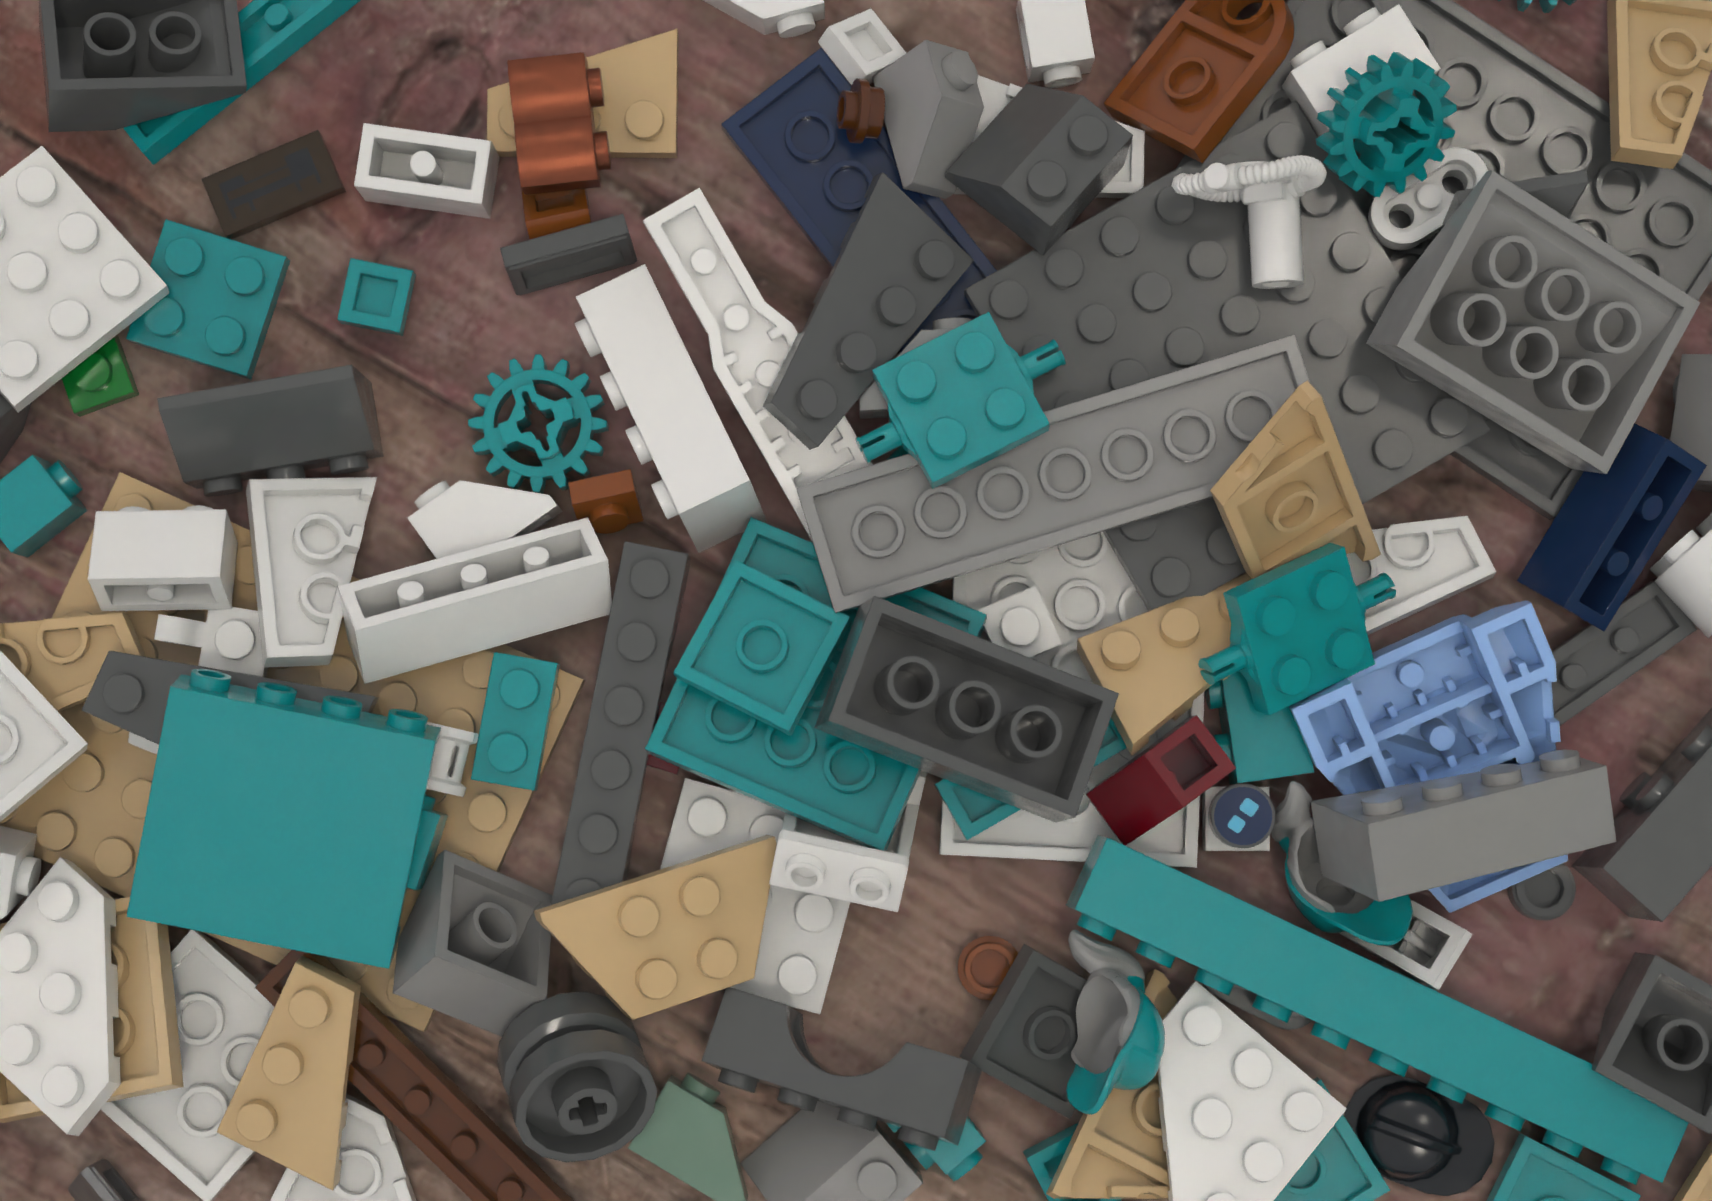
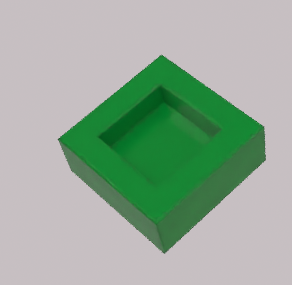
[62,335,139,417]

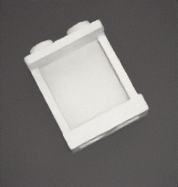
[769,770,927,912]

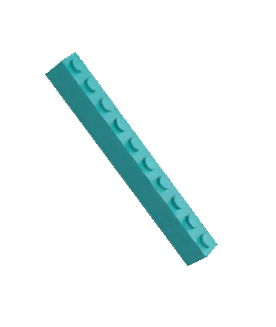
[1066,835,1689,1185]

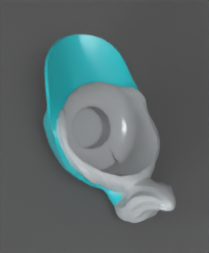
[1271,781,1413,946]
[1066,929,1165,1115]

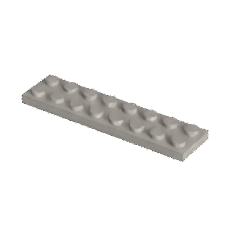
[796,335,1310,613]

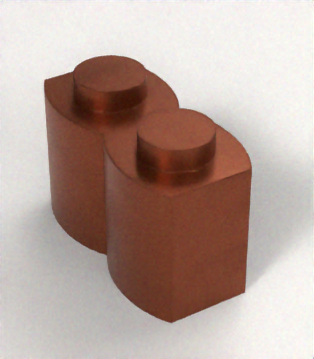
[507,52,611,195]

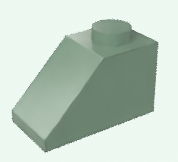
[628,1073,748,1201]

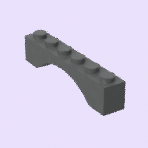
[551,541,691,905]

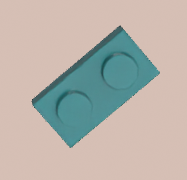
[471,652,560,791]

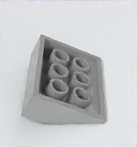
[1366,170,1700,474]

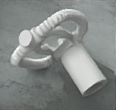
[1171,155,1327,289]

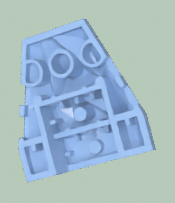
[1289,600,1568,913]

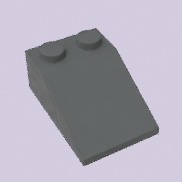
[39,0,247,132]

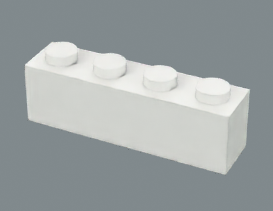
[338,517,612,684]

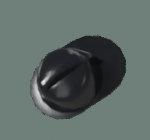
[1344,1075,1495,1196]

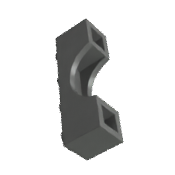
[702,987,982,1151]

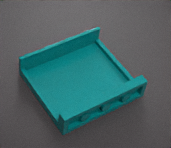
[126,669,441,969]

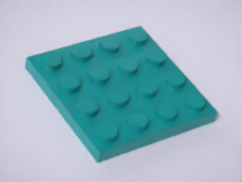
[645,517,987,851]

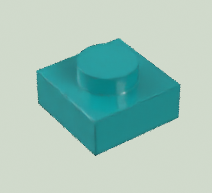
[337,258,416,336]

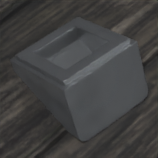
[68,1159,140,1201]

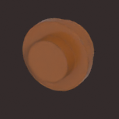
[957,936,1018,1000]

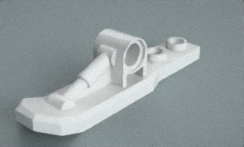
[643,188,873,541]

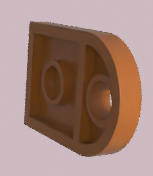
[1103,0,1294,164]

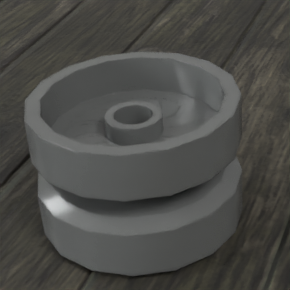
[497,991,657,1162]

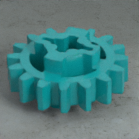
[1316,52,1457,197]
[468,354,609,494]

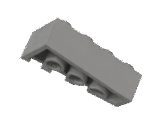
[1311,750,1616,902]

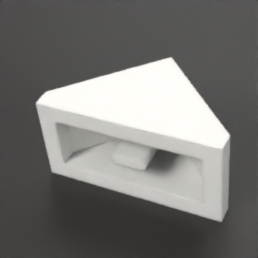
[1340,899,1473,990]

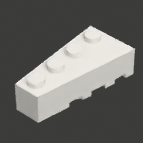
[574,264,767,553]

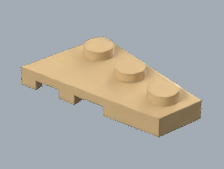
[1607,0,1712,169]
[487,29,679,158]
[1077,574,1251,756]
[0,612,146,713]
[217,956,361,1190]

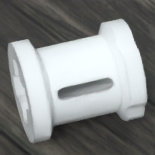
[427,722,479,797]

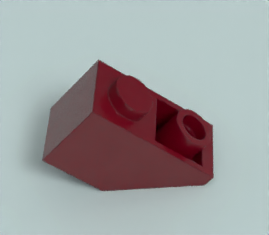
[1085,715,1236,846]

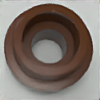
[837,78,885,144]

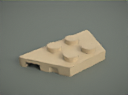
[1210,380,1381,579]
[534,835,777,1020]
[1046,969,1178,1200]

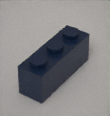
[1517,423,1707,631]

